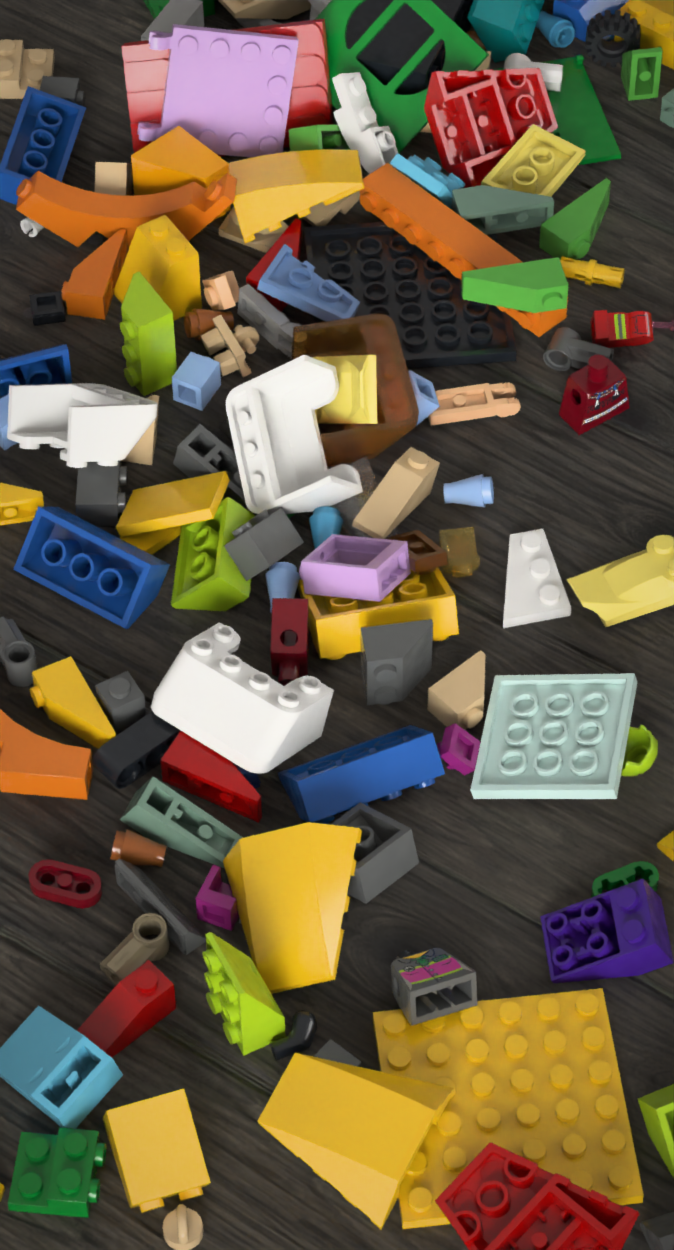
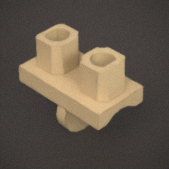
[201,315,259,377]

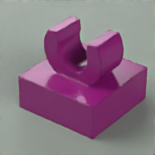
[436,723,481,776]

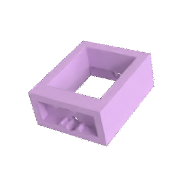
[299,534,411,602]

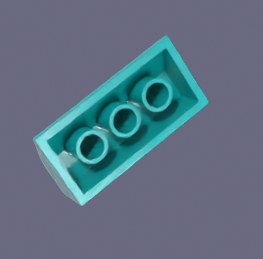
[467,0,545,63]

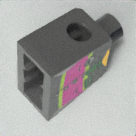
[391,948,478,1025]

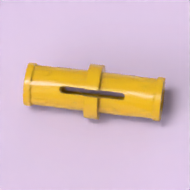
[560,256,625,289]

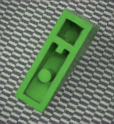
[539,178,611,260]
[461,257,568,313]

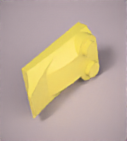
[481,124,586,197]
[312,355,377,424]
[566,535,674,627]

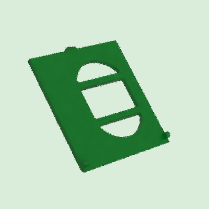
[314,0,489,154]
[493,54,621,166]

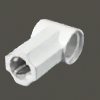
[503,53,563,92]

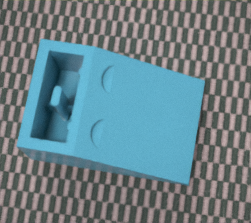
[0,1005,123,1129]

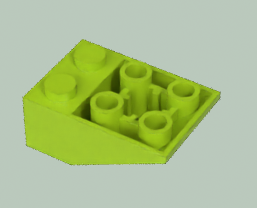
[202,932,286,1056]

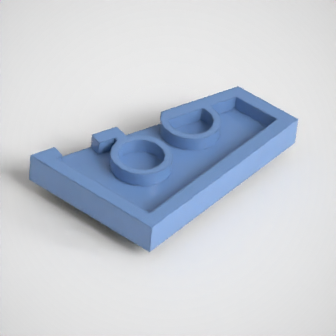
[257,244,360,330]

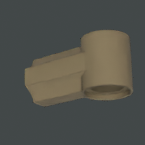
[100,913,170,985]

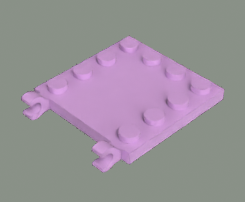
[137,24,299,158]

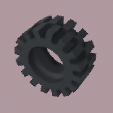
[585,10,641,67]

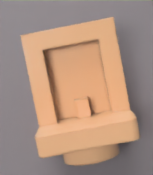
[202,271,239,311]

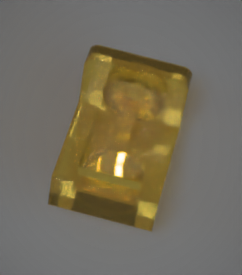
[438,527,480,577]

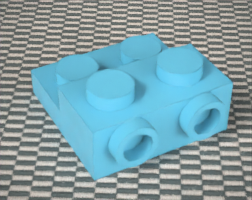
[390,153,465,209]

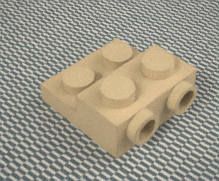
[0,39,55,99]

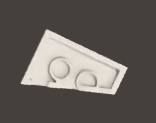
[503,529,571,628]

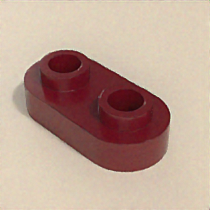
[28,859,102,908]

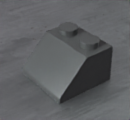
[360,619,433,705]
[331,802,419,904]

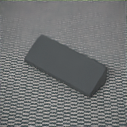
[115,859,206,955]

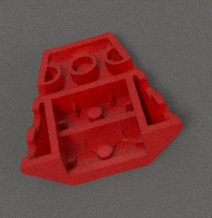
[424,68,558,188]
[435,1142,639,1250]

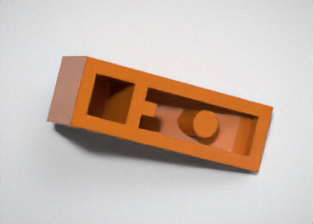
[62,229,128,320]

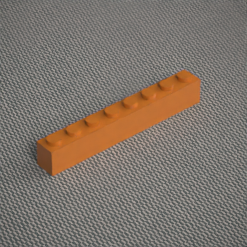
[359,163,568,337]

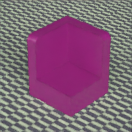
[195,864,239,931]

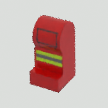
[590,310,654,348]

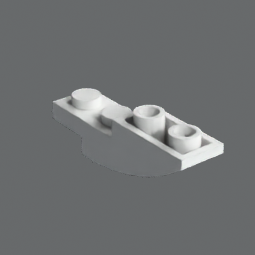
[332,72,399,174]

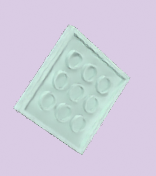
[470,673,637,799]

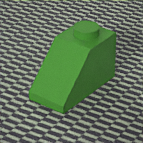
[621,47,663,101]
[288,125,351,151]

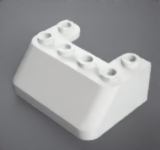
[225,355,363,514]
[7,383,158,468]
[151,622,334,774]

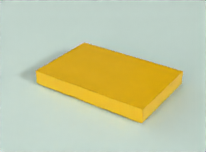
[116,471,230,537]

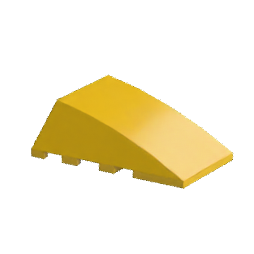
[229,149,364,244]
[223,822,362,994]
[258,1053,454,1230]

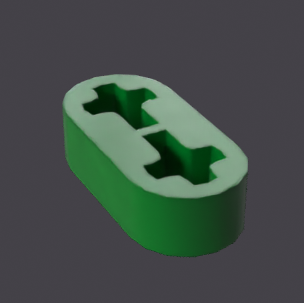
[591,861,659,898]

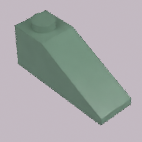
[451,185,554,235]
[120,776,243,869]

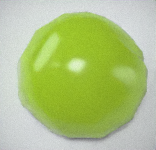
[621,725,658,777]

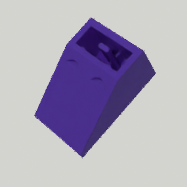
[540,879,674,983]

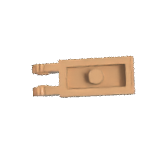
[428,382,521,426]

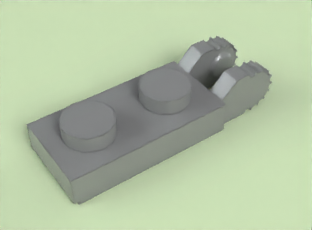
[237,284,307,359]

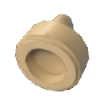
[162,1204,204,1250]

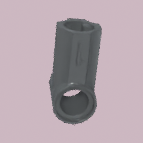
[543,327,614,371]
[0,616,38,687]

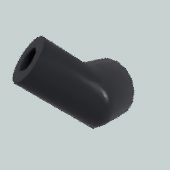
[270,1010,317,1061]

